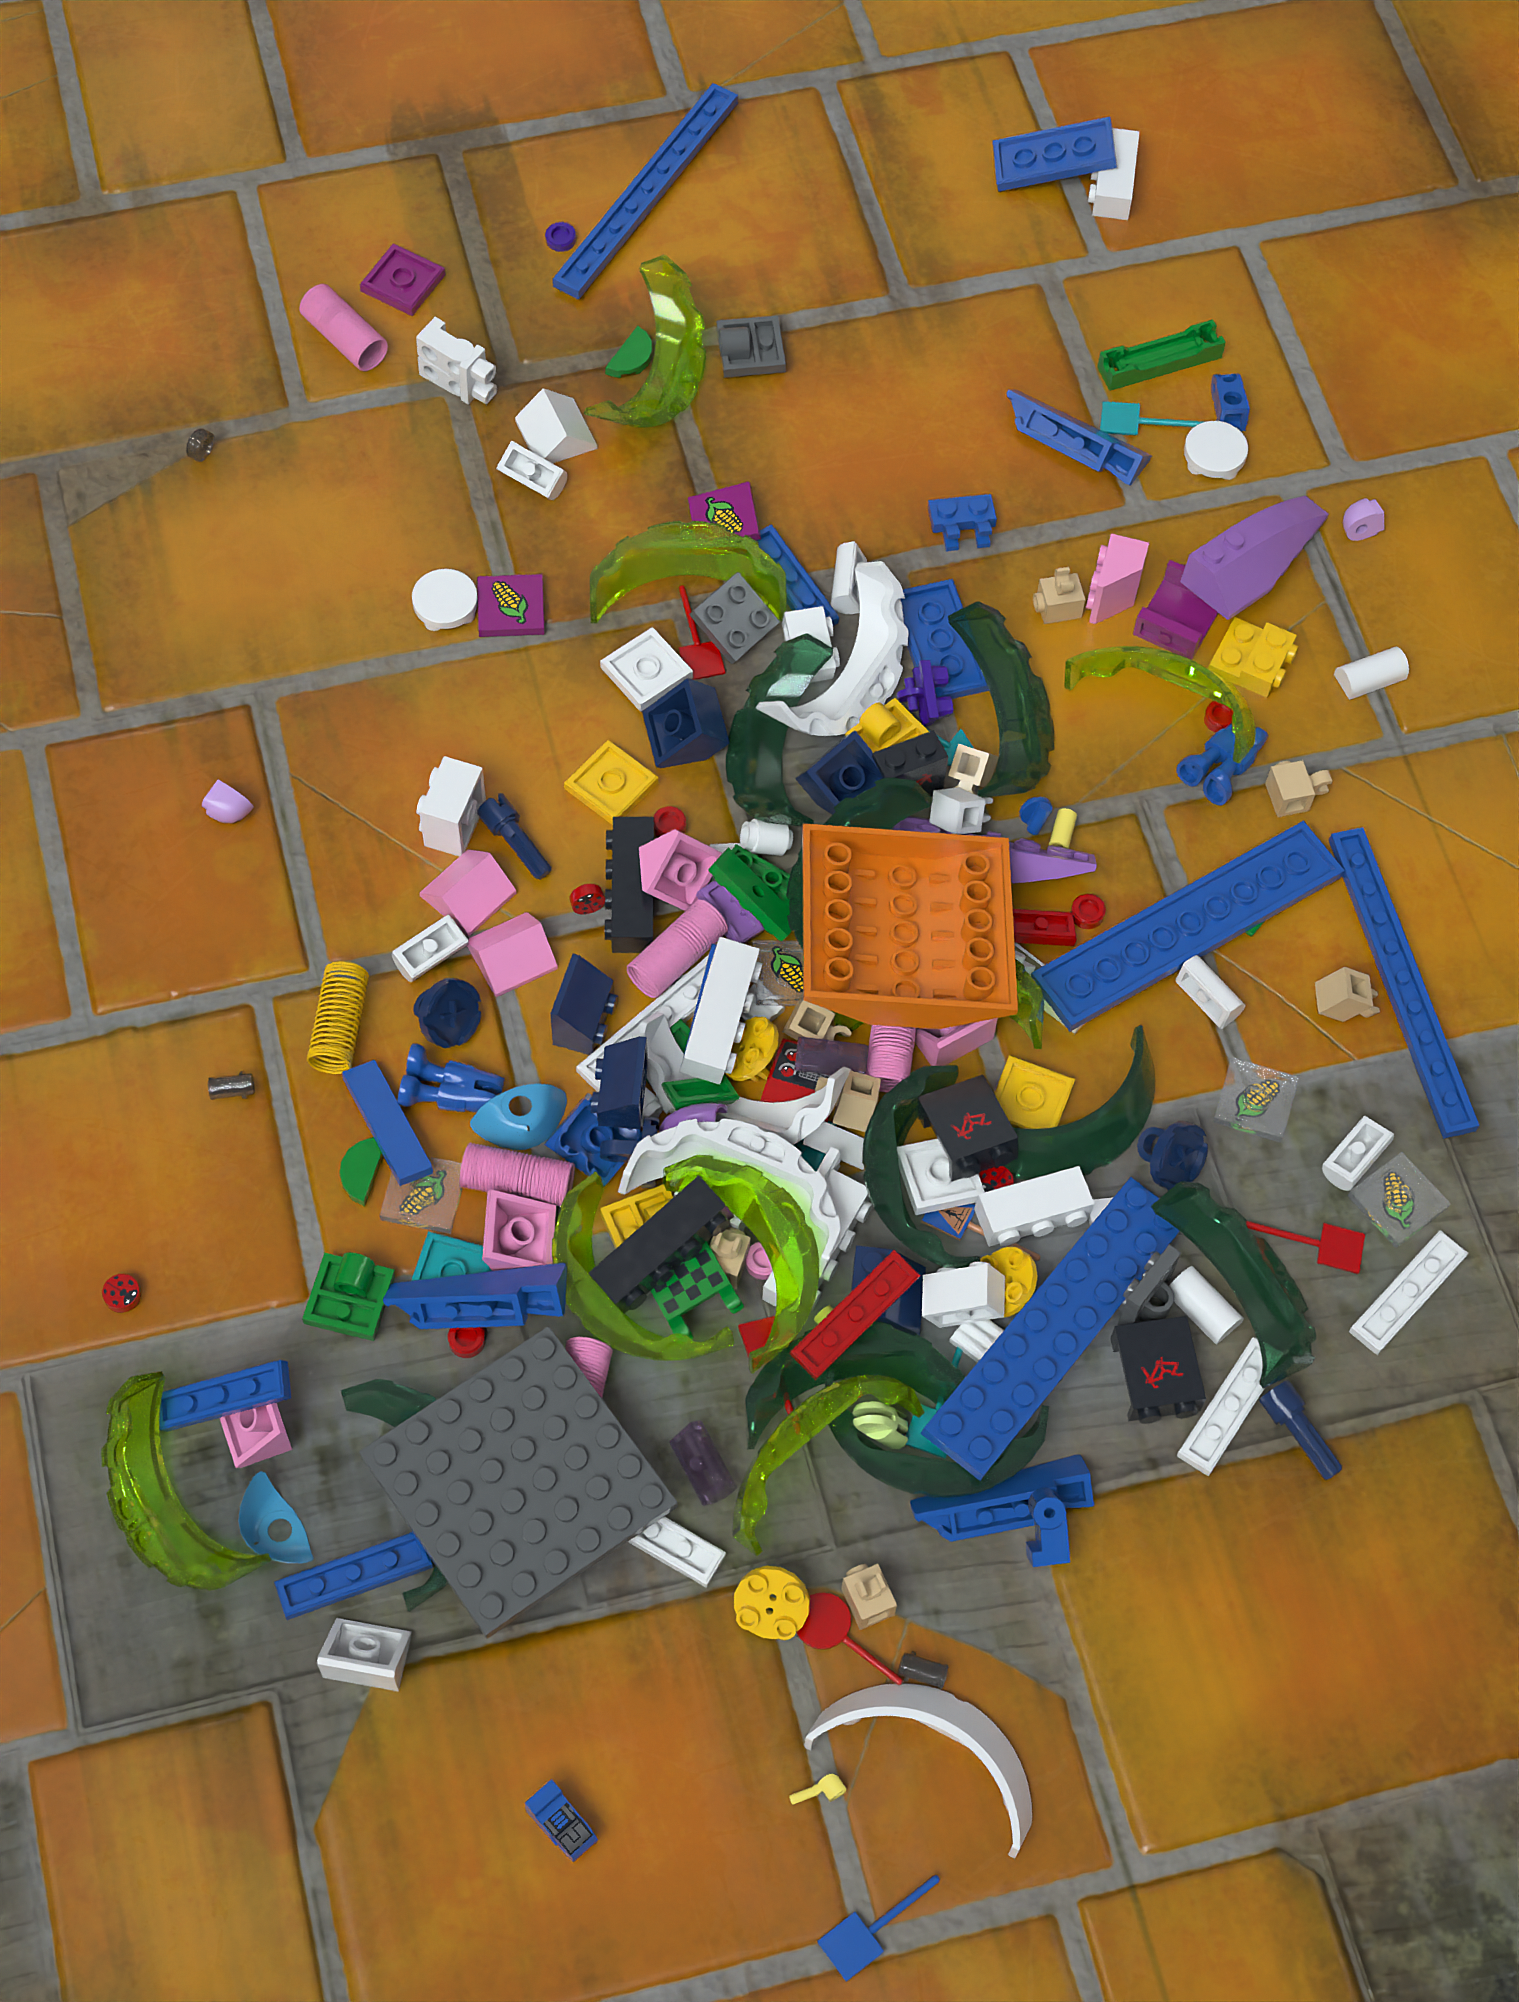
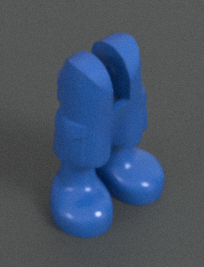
[1176,716,1268,806]
[398,1043,505,1113]

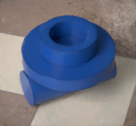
[1019,797,1053,835]

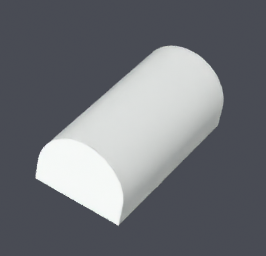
[496,441,567,500]
[831,541,867,614]
[1334,646,1409,700]
[392,914,469,982]
[1175,955,1245,1029]
[1322,1116,1394,1191]
[1169,1266,1244,1345]

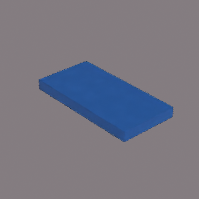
[993,117,1117,192]
[901,579,991,699]

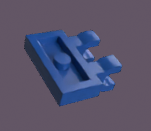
[927,494,997,551]

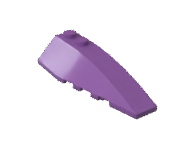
[1180,496,1329,620]
[891,814,1097,883]

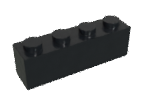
[605,817,654,953]
[588,1175,734,1314]

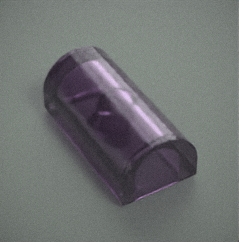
[794,1037,869,1075]
[669,1421,737,1506]

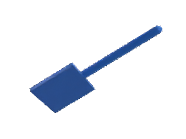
[817,1875,940,1982]

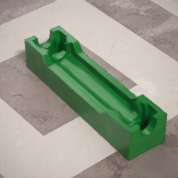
[1097,319,1226,391]

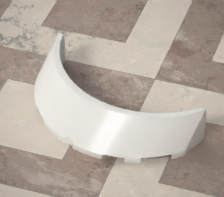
[756,561,908,736]
[638,1012,851,1145]
[618,1118,841,1277]
[804,1683,1032,1859]

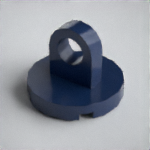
[413,978,481,1048]
[600,1117,660,1188]
[1137,1121,1208,1191]

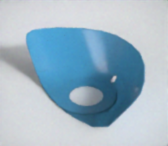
[470,1083,567,1150]
[239,1471,314,1563]

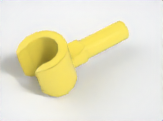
[789,1774,846,1805]

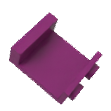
[1133,560,1218,661]

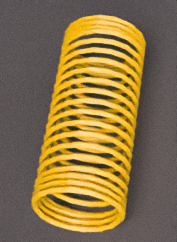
[306,961,369,1074]

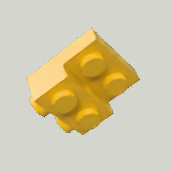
[1207,617,1299,698]

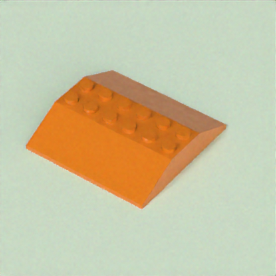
[802,823,1018,1029]

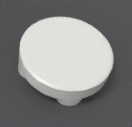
[1184,421,1248,480]
[412,569,478,631]

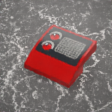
[760,1038,850,1123]

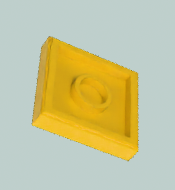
[564,740,659,825]
[994,1055,1075,1143]

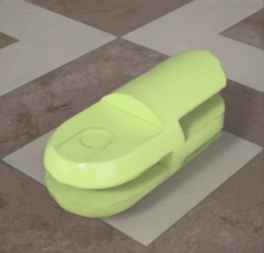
[852,1401,909,1449]

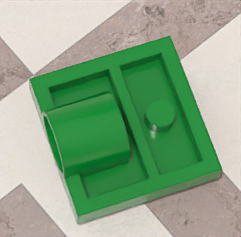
[302,1252,396,1341]

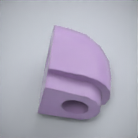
[1342,498,1384,541]
[202,779,254,823]

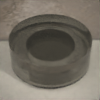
[186,428,214,462]

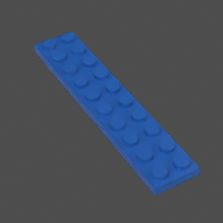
[1030,821,1345,1032]
[920,1177,1188,1481]

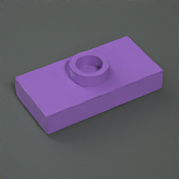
[696,881,764,944]

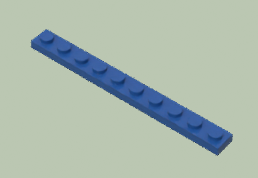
[553,83,738,299]
[1329,827,1480,1139]

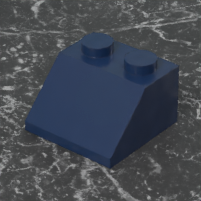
[642,678,730,768]
[795,730,883,825]
[550,953,618,1055]
[591,1036,648,1129]
[851,1245,926,1337]

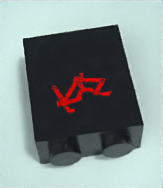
[872,730,948,821]
[918,1074,1018,1182]
[1110,1316,1206,1424]

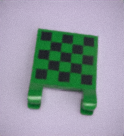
[651,1241,744,1344]

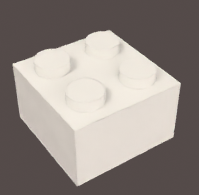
[416,756,486,857]

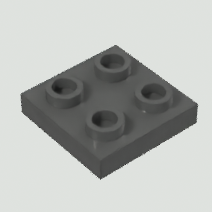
[716,315,786,378]
[689,572,780,664]
[1118,1244,1181,1325]

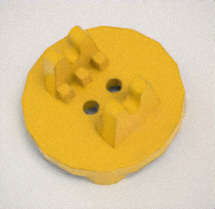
[724,1016,779,1081]
[979,1247,1038,1318]
[734,1566,810,1640]

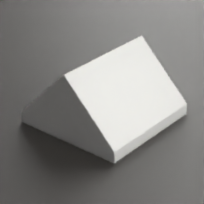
[515,388,597,464]
[317,1618,411,1691]

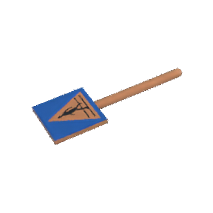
[921,1204,1040,1261]

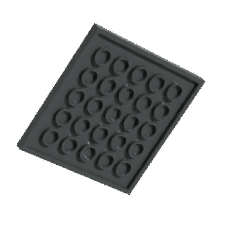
[359,1326,678,1639]

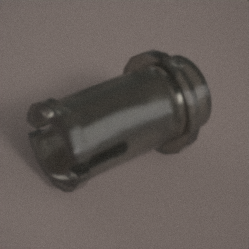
[208,1071,255,1100]
[897,1650,949,1689]

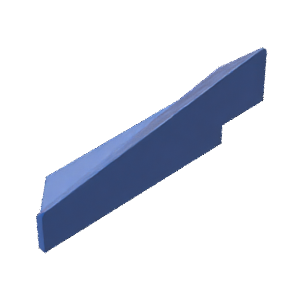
[1006,389,1152,485]
[383,1263,567,1329]
[910,1454,1094,1542]

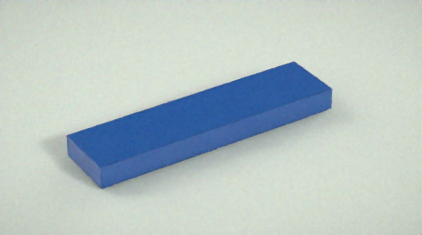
[744,525,839,626]
[342,1060,433,1186]
[156,1360,291,1432]
[274,1532,433,1620]

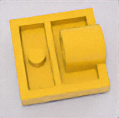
[845,698,929,753]
[600,1183,673,1249]

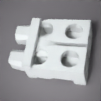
[416,317,497,404]

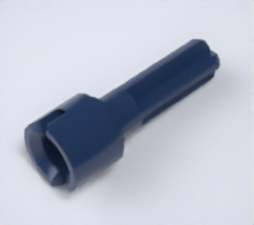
[477,793,551,880]
[1259,1379,1342,1480]

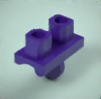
[897,660,954,727]

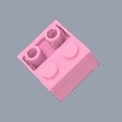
[1086,534,1149,624]

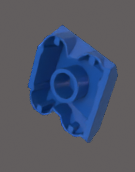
[544,1093,642,1187]

